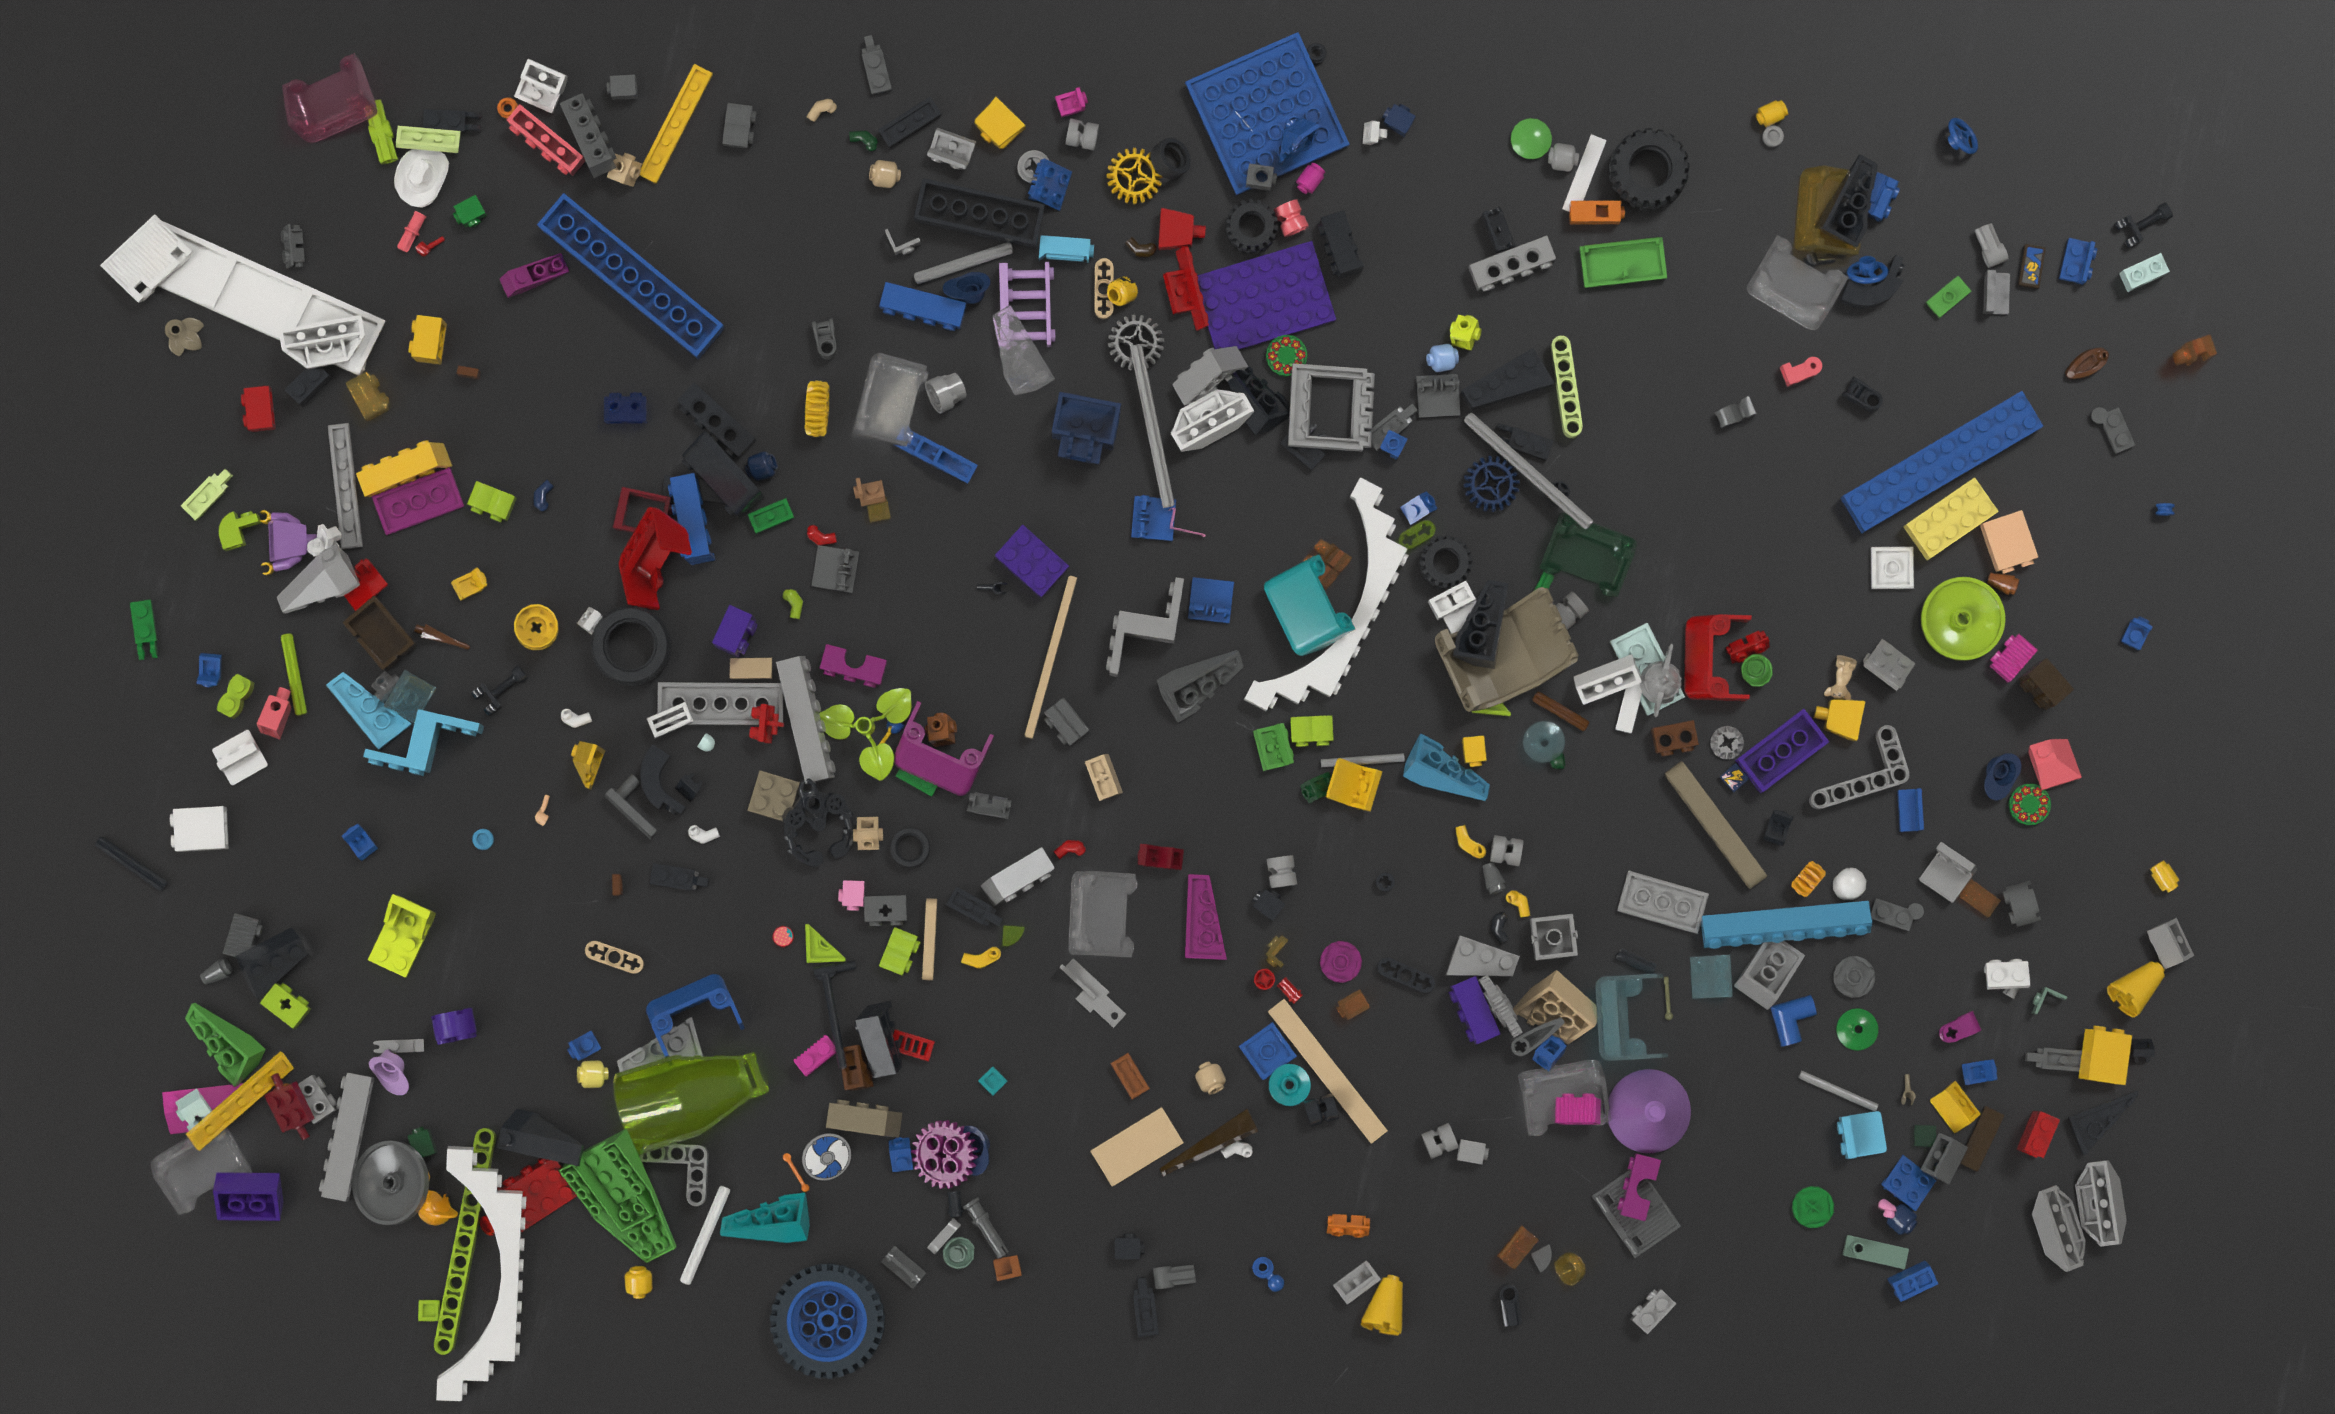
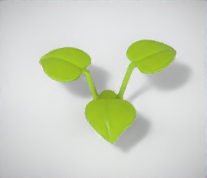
[819,688,912,781]

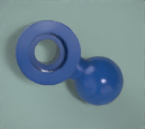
[1252,1257,1284,1292]

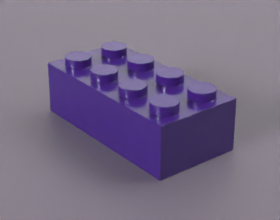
[1735,709,1829,793]

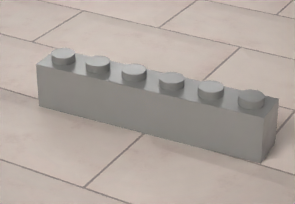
[776,656,836,784]
[319,1073,374,1202]

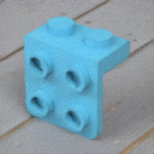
[1837,1111,1887,1159]

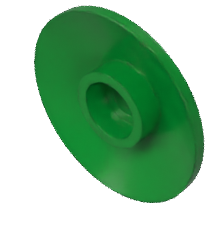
[1836,1009,1878,1050]

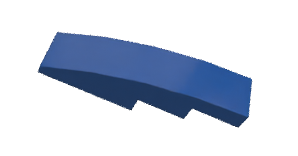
[894,427,978,484]

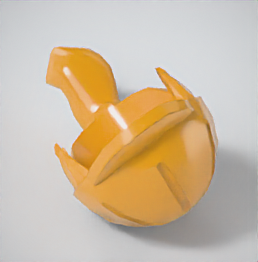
[418,1172,458,1226]

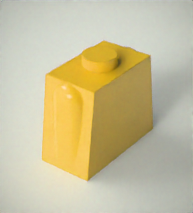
[974,97,1026,149]

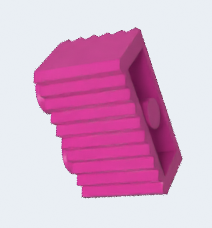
[1990,634,2038,682]
[794,1035,836,1077]
[1555,1093,1601,1125]

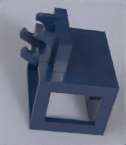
[1051,392,1121,465]

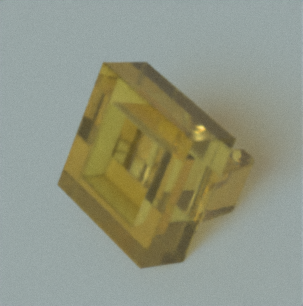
[867,497,891,522]

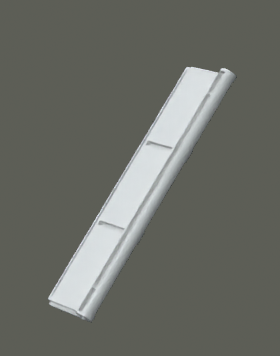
[158,221,386,376]

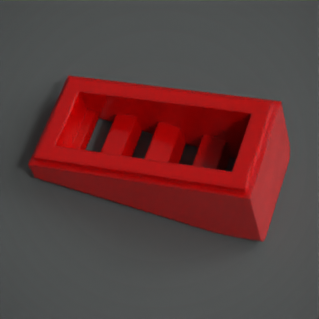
[893,1030,935,1061]

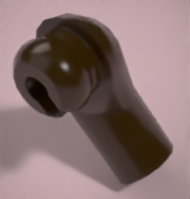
[1125,237,1157,257]

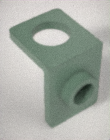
[2032,987,2067,1014]

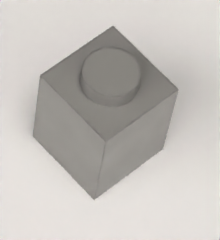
[1456,1139,1489,1164]

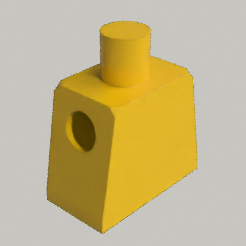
[1814,700,1865,741]

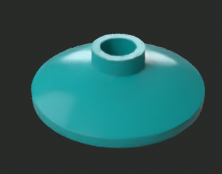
[1269,1064,1311,1106]

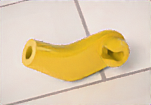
[1455,825,1486,858]
[961,947,1001,968]

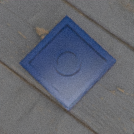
[1239,1022,1297,1080]

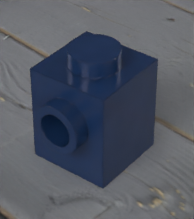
[1382,104,1416,137]

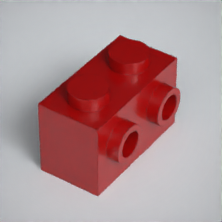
[241,386,276,432]

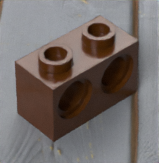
[1651,720,1699,757]
[841,1045,874,1091]

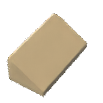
[730,658,772,679]

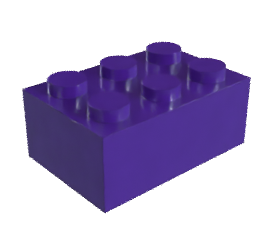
[995,524,1069,599]
[712,605,758,658]
[1449,976,1500,1044]
[213,1172,283,1221]

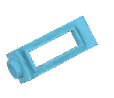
[1039,235,1094,263]

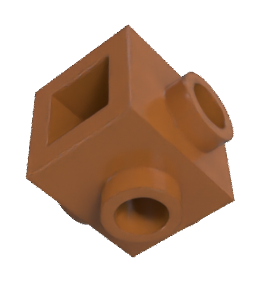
[925,713,957,747]

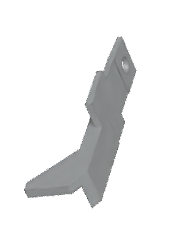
[1059,958,1126,1028]

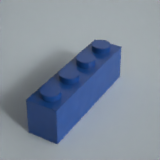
[879,282,967,331]

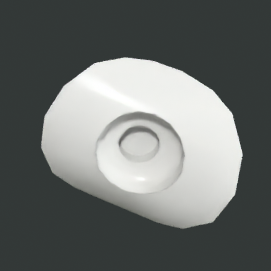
[394,149,449,208]

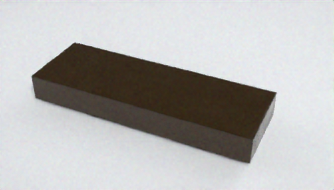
[1960,1106,2005,1172]

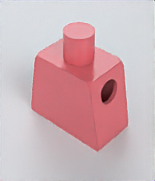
[257,687,291,740]

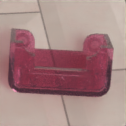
[282,54,377,142]

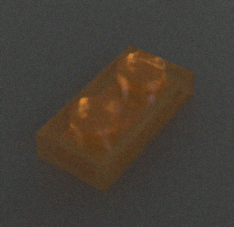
[1959,879,2001,918]

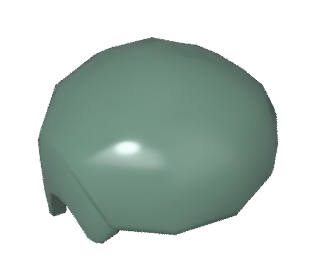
[943,1237,975,1269]

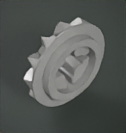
[1017,150,1049,183]
[1710,726,1744,759]

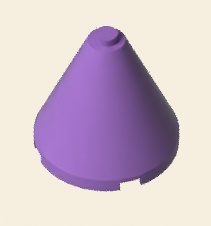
[1606,1069,1691,1153]

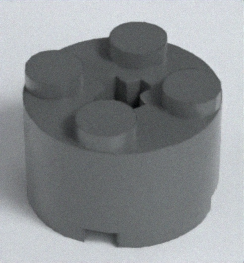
[2003,880,2042,927]

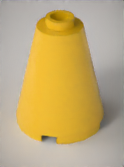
[2107,962,2165,1017]
[1361,1275,1403,1335]

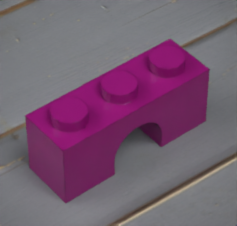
[820,644,887,688]
[1617,1154,1661,1221]

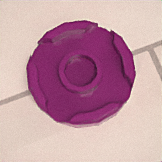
[1320,941,1362,983]

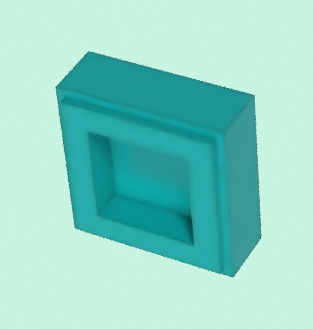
[978,1067,1007,1096]

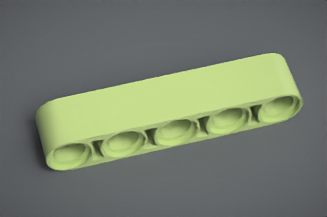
[1551,336,1583,438]

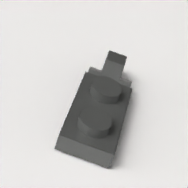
[862,35,892,95]
[1368,404,1417,451]
[2025,1048,2082,1072]

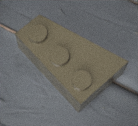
[826,1099,902,1138]

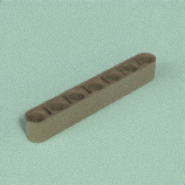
[1664,761,1767,889]

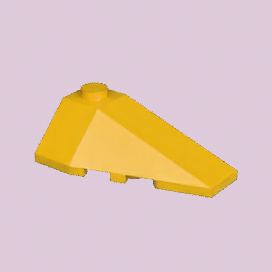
[571,741,605,789]

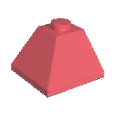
[2028,739,2082,790]

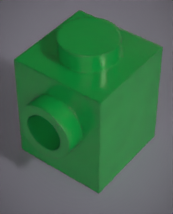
[453,195,487,228]

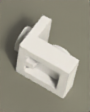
[577,607,602,635]

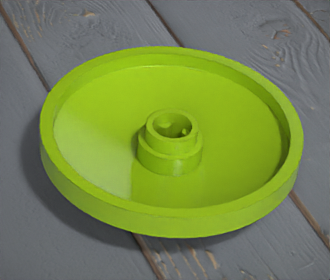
[1921,577,2005,661]

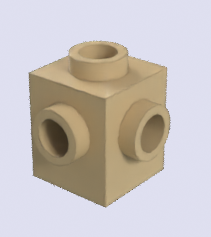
[607,152,642,187]
[853,817,883,850]

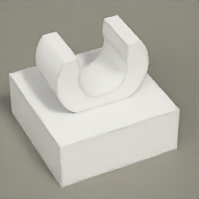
[1363,121,1387,145]

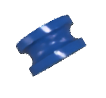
[2156,503,2175,516]

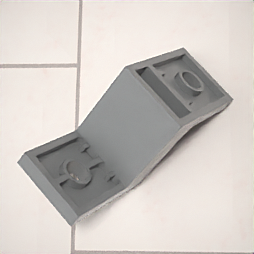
[1106,577,1184,677]

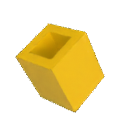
[1462,736,1487,767]

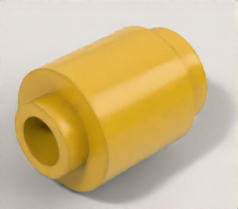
[1756,100,1788,127]
[2150,860,2180,892]

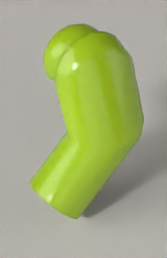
[783,589,803,619]

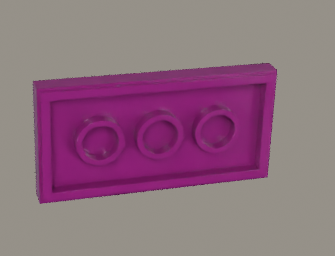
[372,467,465,536]

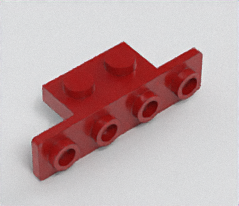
[1163,246,1209,331]

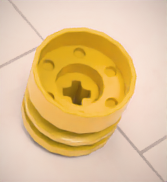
[514,604,558,650]

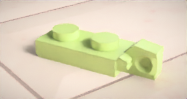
[181,469,233,521]

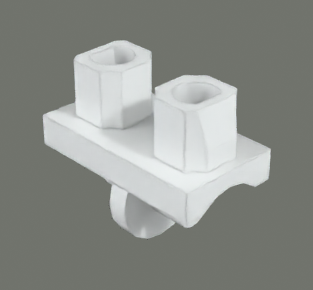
[307,524,341,557]

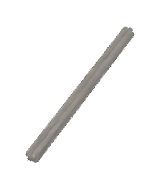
[1130,344,1175,508]
[1464,413,1593,529]

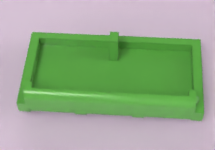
[1579,237,1667,288]

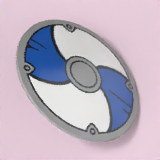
[802,1133,851,1180]

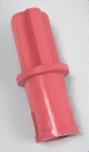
[397,211,426,252]

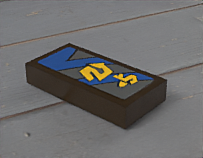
[2018,244,2046,289]

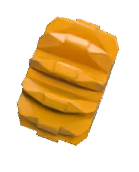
[1791,861,1826,897]

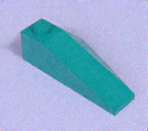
[720,1193,810,1243]

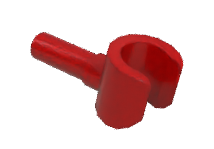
[416,236,445,256]

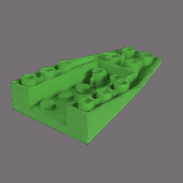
[559,1128,677,1263]

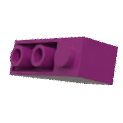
[499,253,569,298]

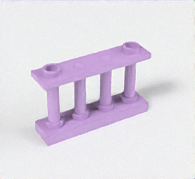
[999,262,1055,348]

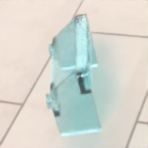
[1595,974,1668,1061]

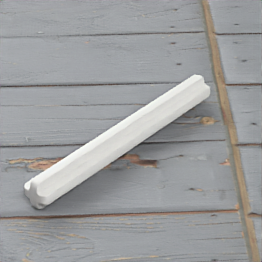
[680,1186,730,1285]

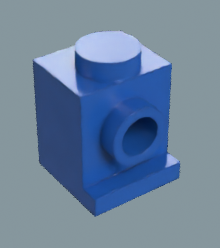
[1533,1035,1567,1072]

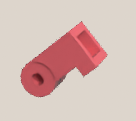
[1780,357,1822,387]

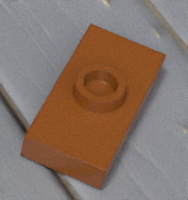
[1110,1053,1150,1099]

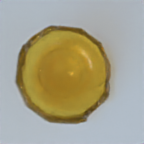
[1554,1252,1586,1286]

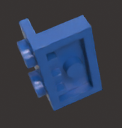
[2059,238,2097,285]

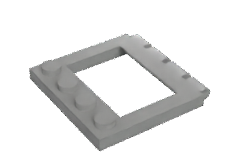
[1288,363,1375,452]

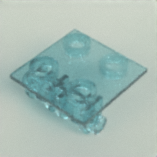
[1690,955,1733,999]

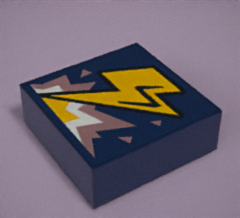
[1720,763,1749,793]

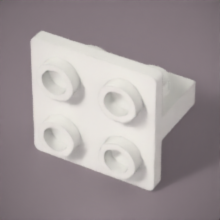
[212,730,268,785]

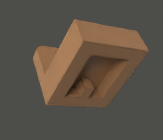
[853,478,886,506]

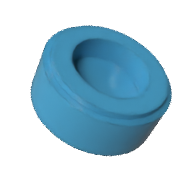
[472,829,494,850]

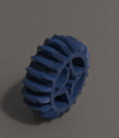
[1463,456,1520,512]

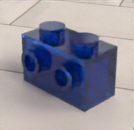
[604,393,648,424]

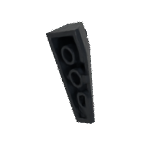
[1453,580,1509,669]

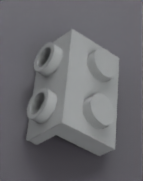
[927,128,976,170]

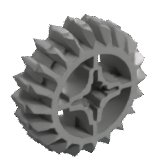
[1108,315,1164,371]

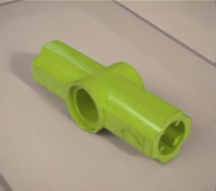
[364,99,398,165]

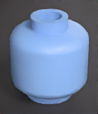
[1426,344,1459,372]

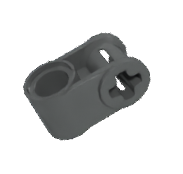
[812,318,837,360]

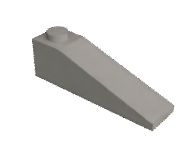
[277,544,360,614]

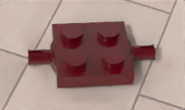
[264,1073,315,1140]

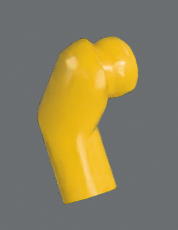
[1506,891,1530,917]

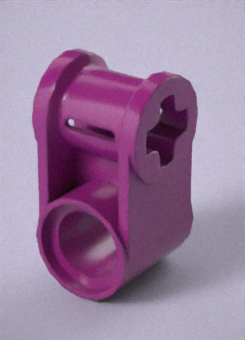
[1939,1011,1982,1043]

